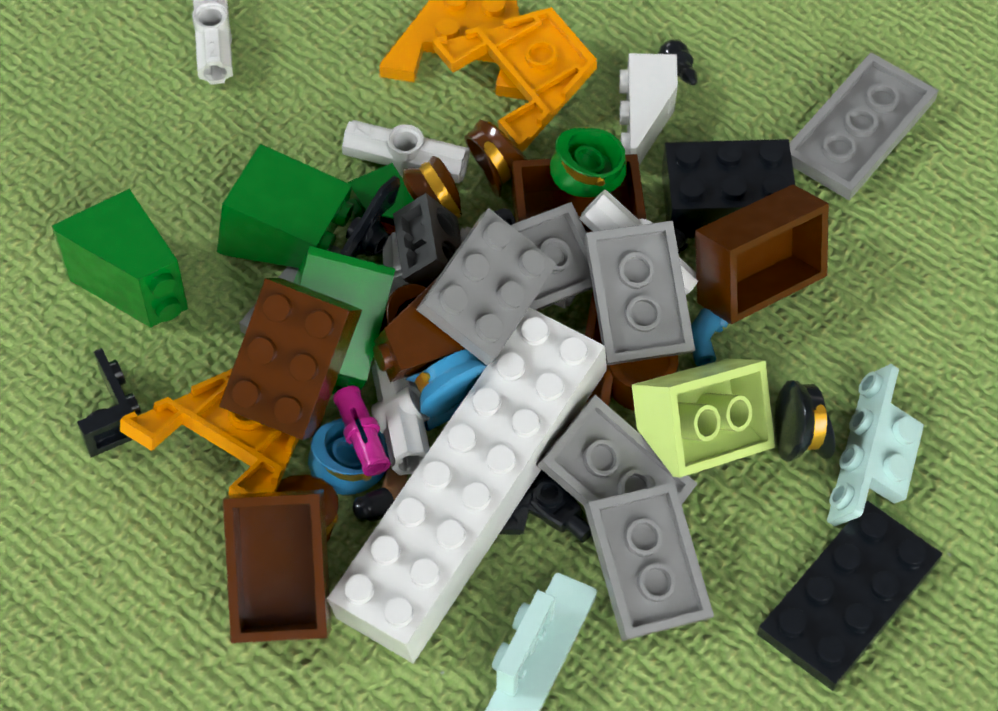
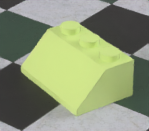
[632,358,775,478]

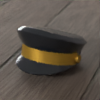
[774,380,835,462]

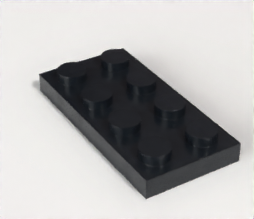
[757,501,943,691]

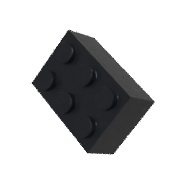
[661,139,795,238]

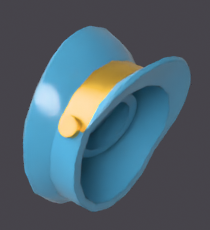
[406,349,487,417]
[308,417,389,495]

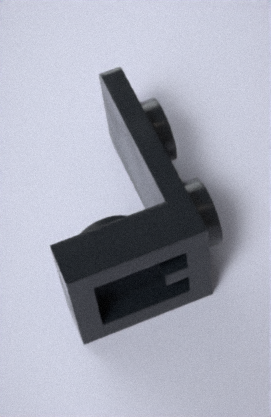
[77,348,142,457]

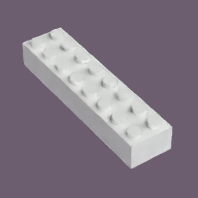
[327,307,607,664]

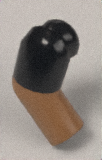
[352,467,408,522]

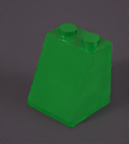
[217,144,354,268]
[52,188,188,328]
[293,246,395,394]

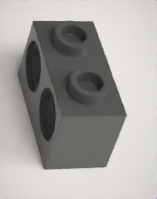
[393,193,462,288]

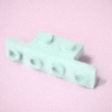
[827,364,924,527]
[485,573,597,711]

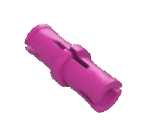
[333,386,391,476]

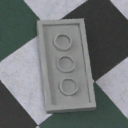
[789,53,938,201]

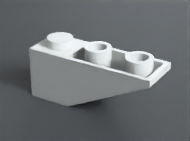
[619,53,678,165]

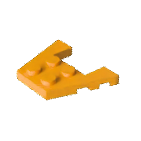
[379,0,527,100]
[432,7,597,152]
[120,368,299,495]

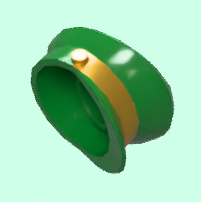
[550,127,626,197]

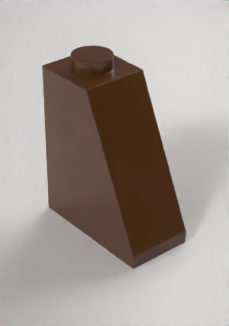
[373,276,465,382]

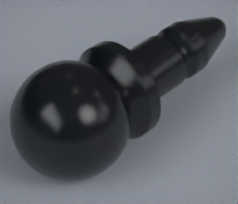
[658,39,697,85]

